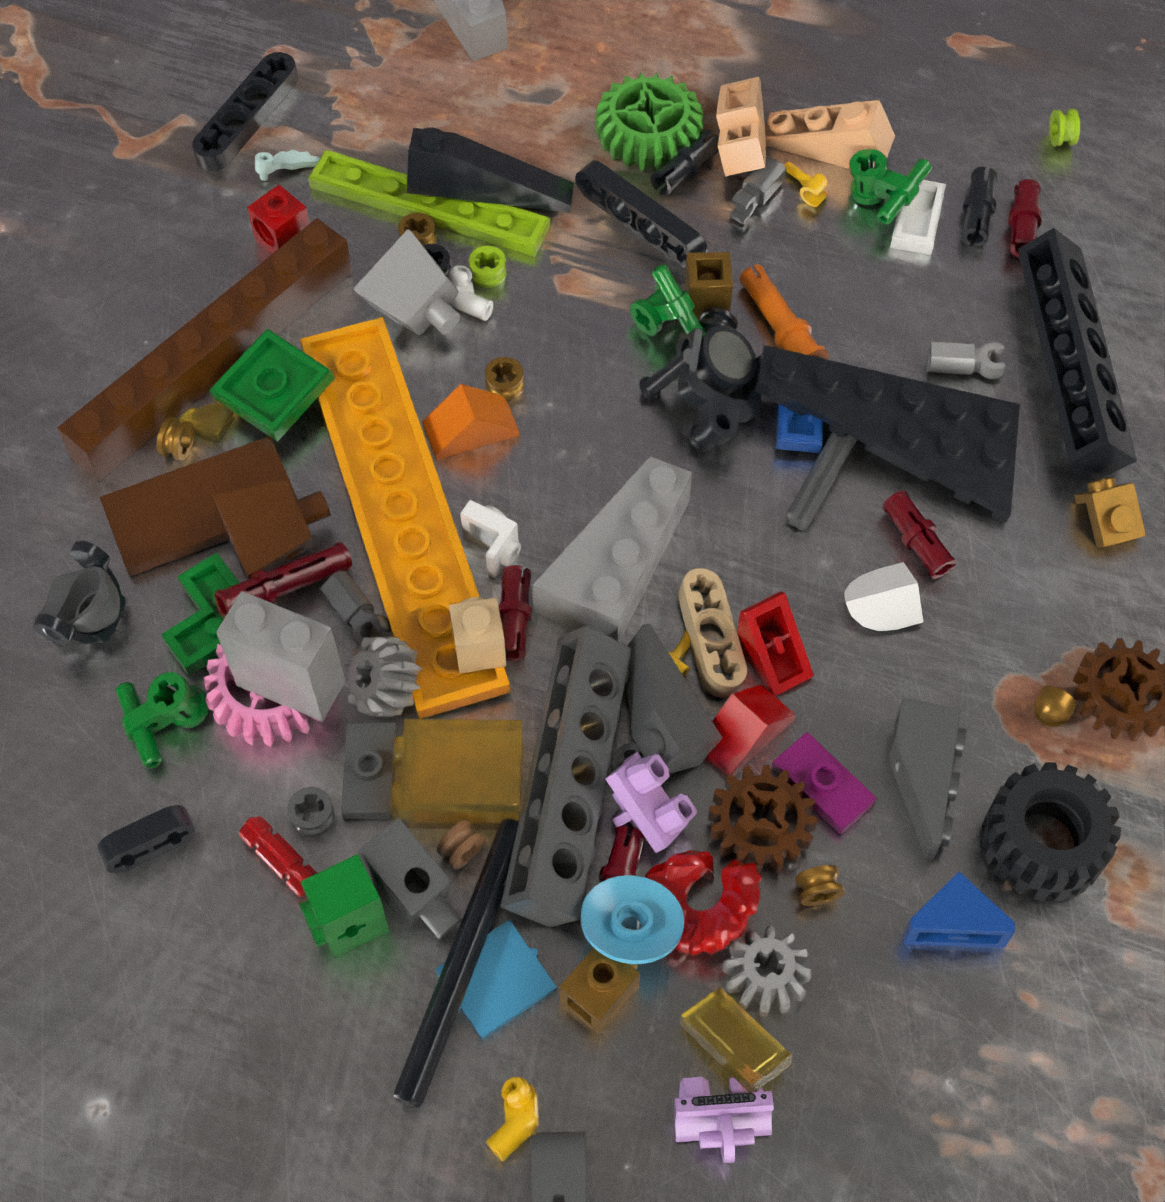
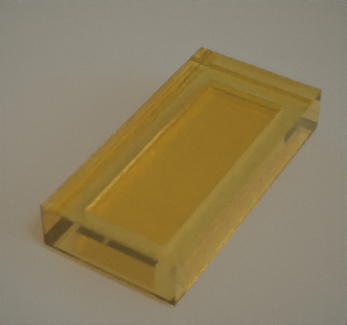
[681,987,792,1093]

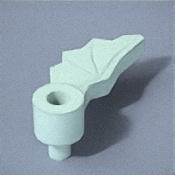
[255,149,320,181]

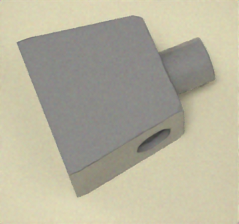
[353,229,460,336]

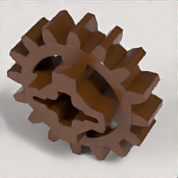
[1072,638,1165,741]
[708,765,818,874]

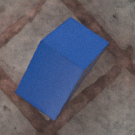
[903,871,1015,948]

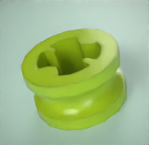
[1049,109,1080,147]
[468,245,507,288]

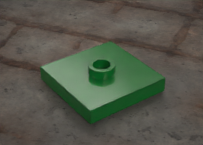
[209,328,335,442]

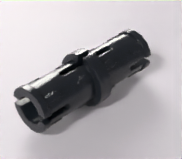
[650,129,719,196]
[961,166,998,247]

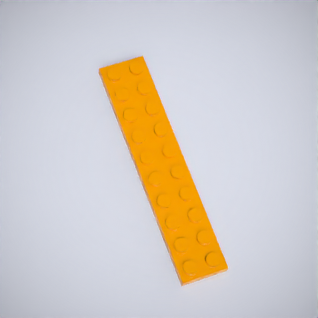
[300,317,511,720]

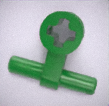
[849,149,932,224]
[630,264,705,336]
[115,672,209,769]

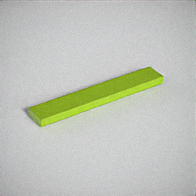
[308,149,550,257]

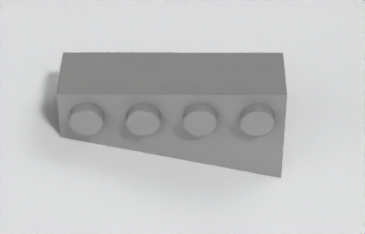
[433,0,508,62]
[532,456,692,642]

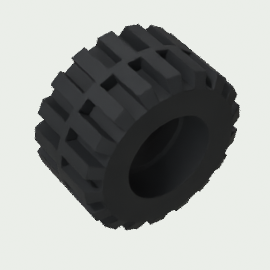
[981,762,1121,902]

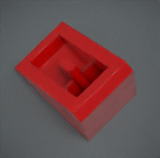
[737,591,814,696]
[705,684,796,777]

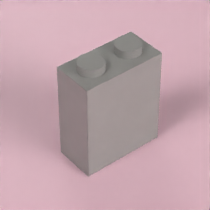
[216,591,345,722]

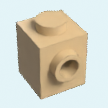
[449,597,507,674]

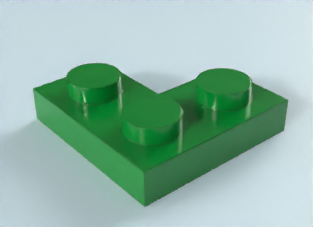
[161,552,240,676]

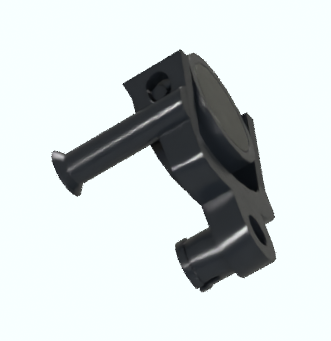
[639,325,762,451]

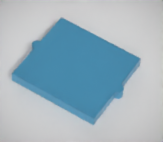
[435,919,557,1040]

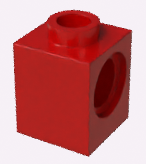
[247,184,310,254]

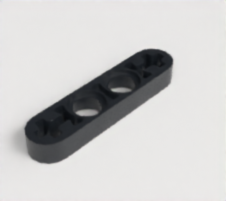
[192,52,298,171]
[575,160,708,269]

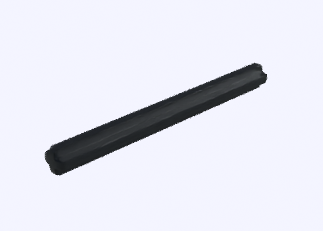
[394,818,519,1108]

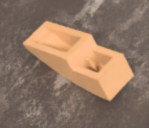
[716,77,766,176]

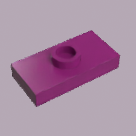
[771,732,877,835]

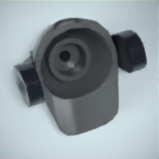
[33,541,126,645]

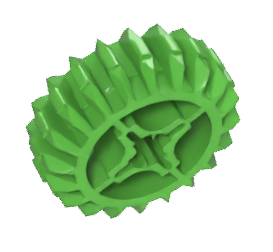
[595,72,703,172]

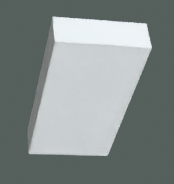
[890,180,946,256]

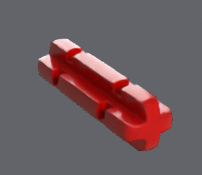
[239,816,317,897]

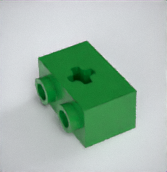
[298,854,390,959]

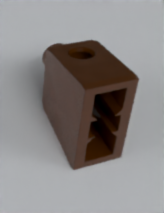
[213,480,331,580]

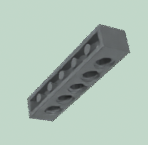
[501,625,631,927]

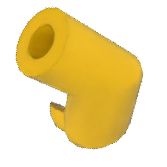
[485,1076,539,1162]

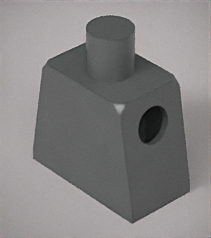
[358,817,462,940]

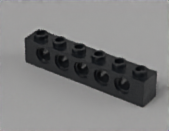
[1018,228,1137,480]

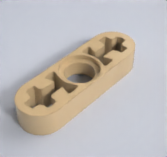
[677,568,747,698]

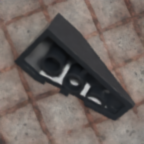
[407,127,574,213]

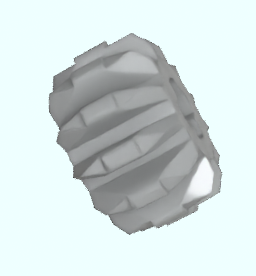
[344,636,422,717]
[723,925,812,1017]

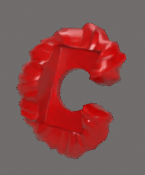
[645,850,761,956]

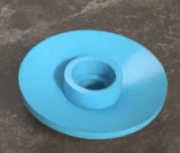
[580,875,684,964]

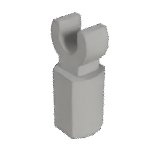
[927,342,1005,379]

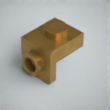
[1074,477,1146,547]

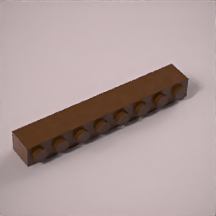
[57,218,352,482]

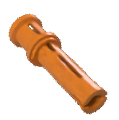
[739,264,829,360]

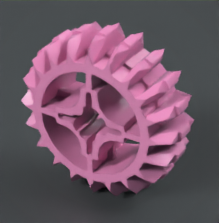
[203,644,322,747]

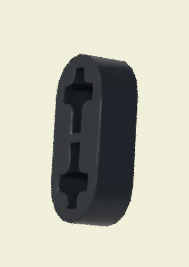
[97,805,196,873]

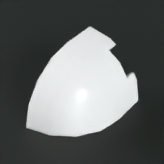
[844,562,923,631]

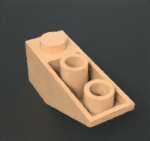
[765,100,895,169]

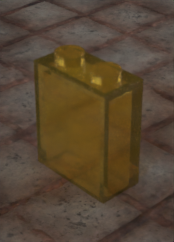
[390,719,523,830]

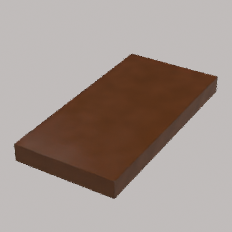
[100,436,298,576]

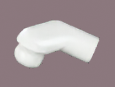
[449,265,493,321]

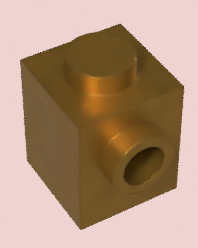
[685,252,733,319]
[559,948,640,1034]

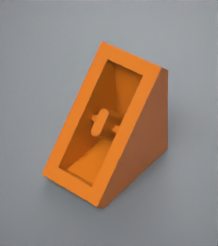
[422,384,519,461]

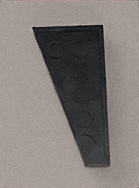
[755,345,1020,524]

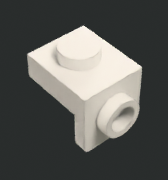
[460,500,521,579]

